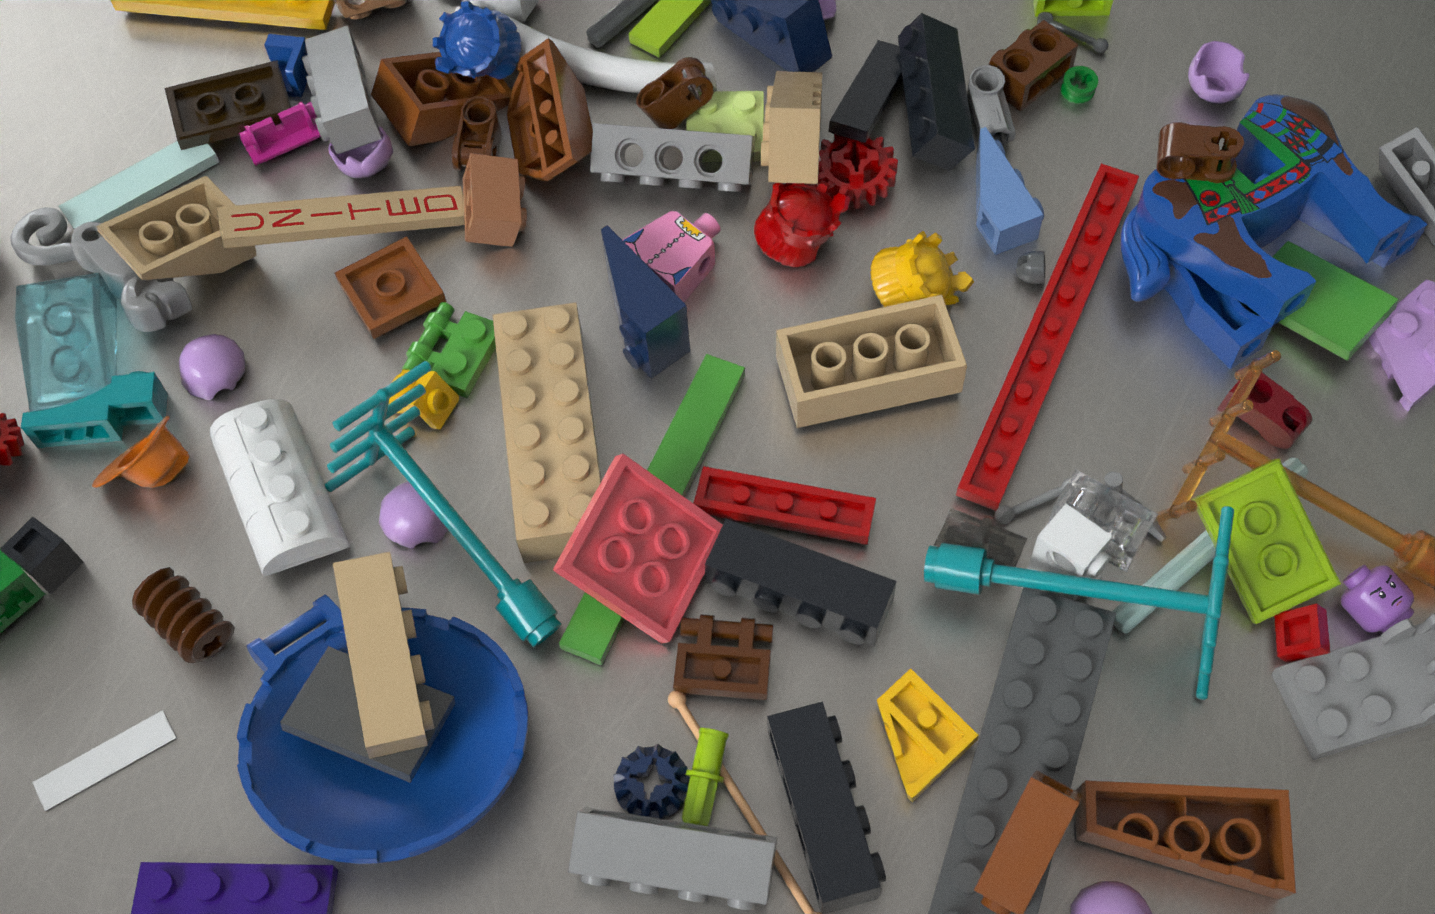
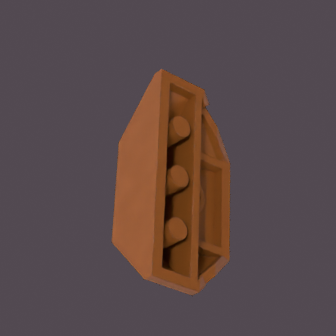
[507,38,593,181]

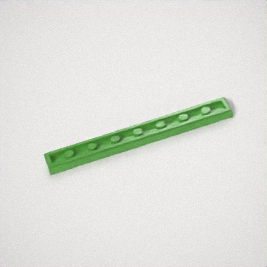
[559,354,745,666]

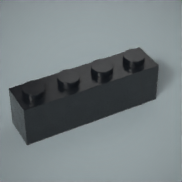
[898,13,975,171]
[705,519,897,646]
[767,701,886,914]

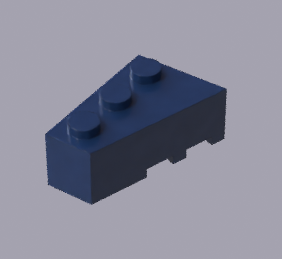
[711,0,833,72]

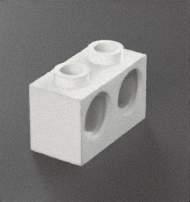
[1027,504,1112,600]

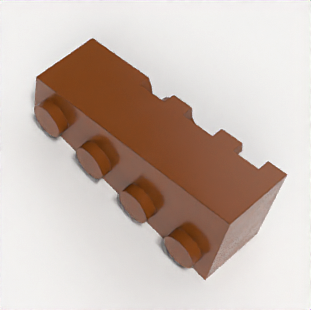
[1075,780,1296,900]

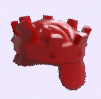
[754,180,851,268]

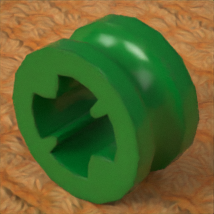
[1061,66,1099,103]

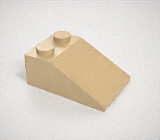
[97,176,257,280]

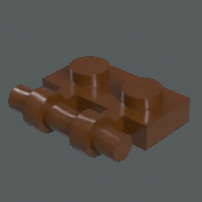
[673,614,773,700]

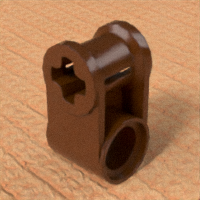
[636,57,714,129]
[452,96,502,171]
[1156,122,1244,183]

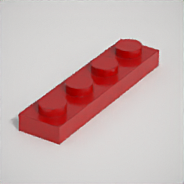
[693,466,876,545]

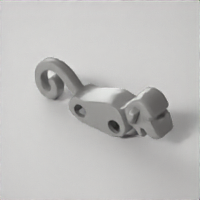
[10,207,193,332]

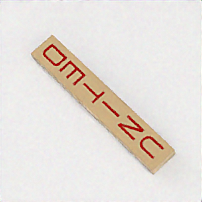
[217,186,465,248]

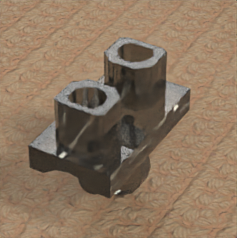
[934,508,1028,567]

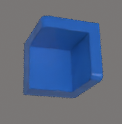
[264,34,308,98]

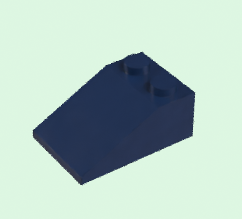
[601,225,690,379]

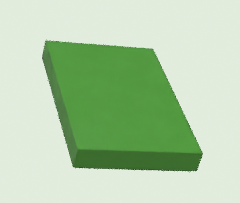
[1272,241,1399,361]

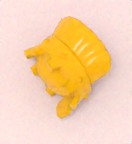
[870,231,974,307]

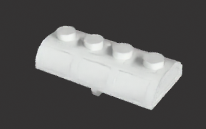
[210,399,350,577]

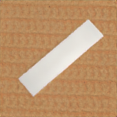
[32,710,176,811]

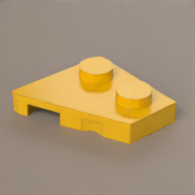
[877,668,979,803]

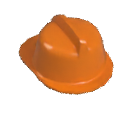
[92,416,190,488]

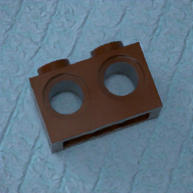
[989,20,1078,112]

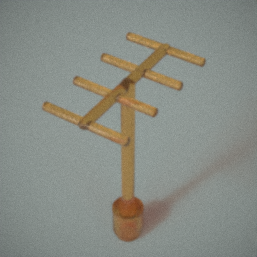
[1155,350,1435,590]

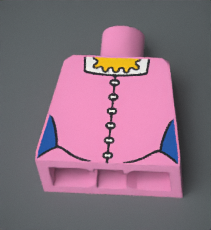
[623,211,721,302]

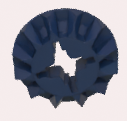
[613,744,690,819]

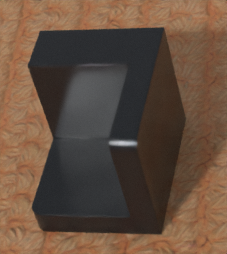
[0,516,83,594]

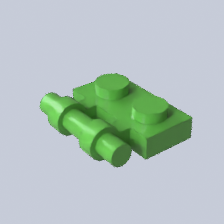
[402,302,496,399]

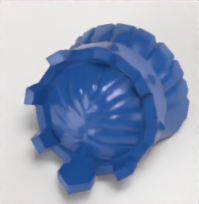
[433,1,521,79]

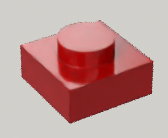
[1274,603,1331,663]

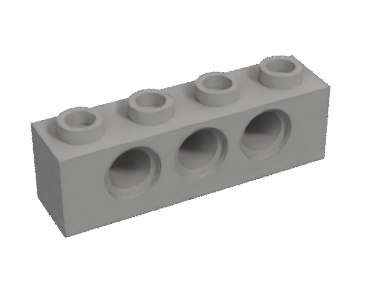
[590,123,755,192]

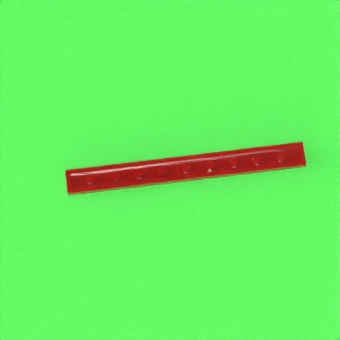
[956,163,1139,511]

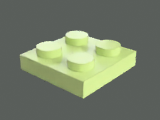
[686,91,764,162]

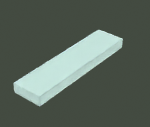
[59,141,219,229]

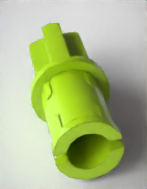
[681,728,729,826]

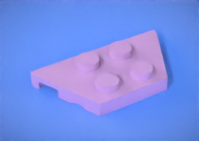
[1368,280,1435,411]

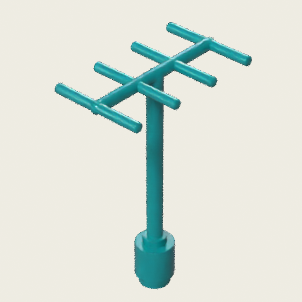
[324,361,562,648]
[924,506,1234,700]

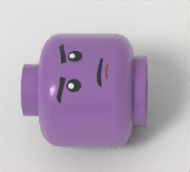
[1341,564,1414,633]

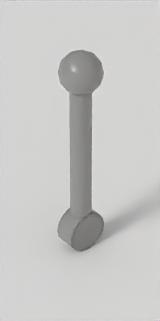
[995,478,1079,525]

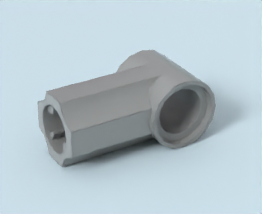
[967,65,1016,147]

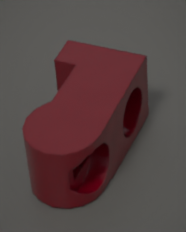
[1217,365,1313,449]

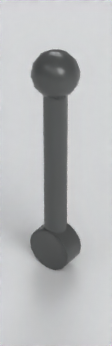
[1037,12,1109,53]

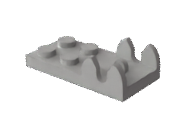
[1272,613,1435,760]

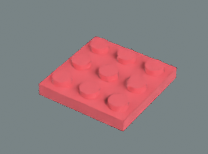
[553,453,723,644]

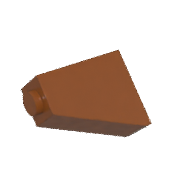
[974,770,1082,914]

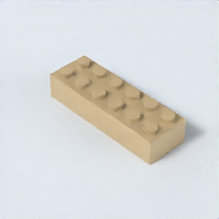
[493,302,602,563]

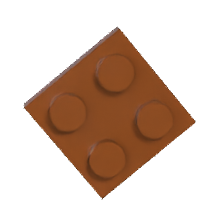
[334,236,447,339]

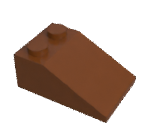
[371,52,512,146]

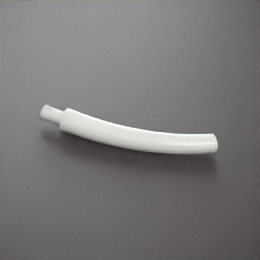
[455,1,717,93]

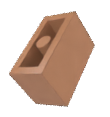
[463,153,527,247]

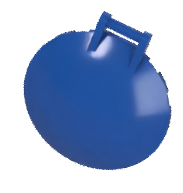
[237,594,529,864]

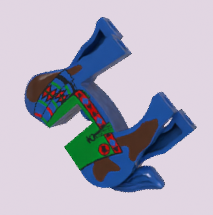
[1121,94,1428,369]

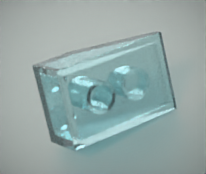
[15,273,117,412]

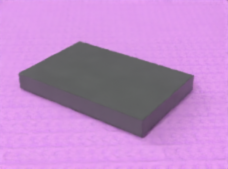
[280,646,455,783]

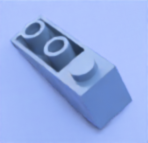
[976,127,1044,255]

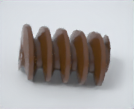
[132,567,235,663]

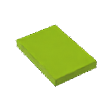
[1191,459,1341,624]

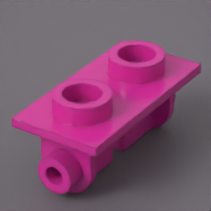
[239,101,321,166]

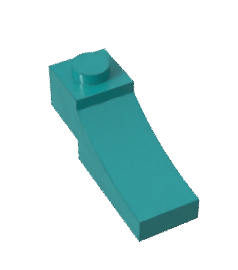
[21,371,168,448]

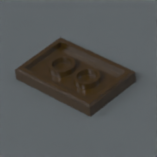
[165,60,291,150]

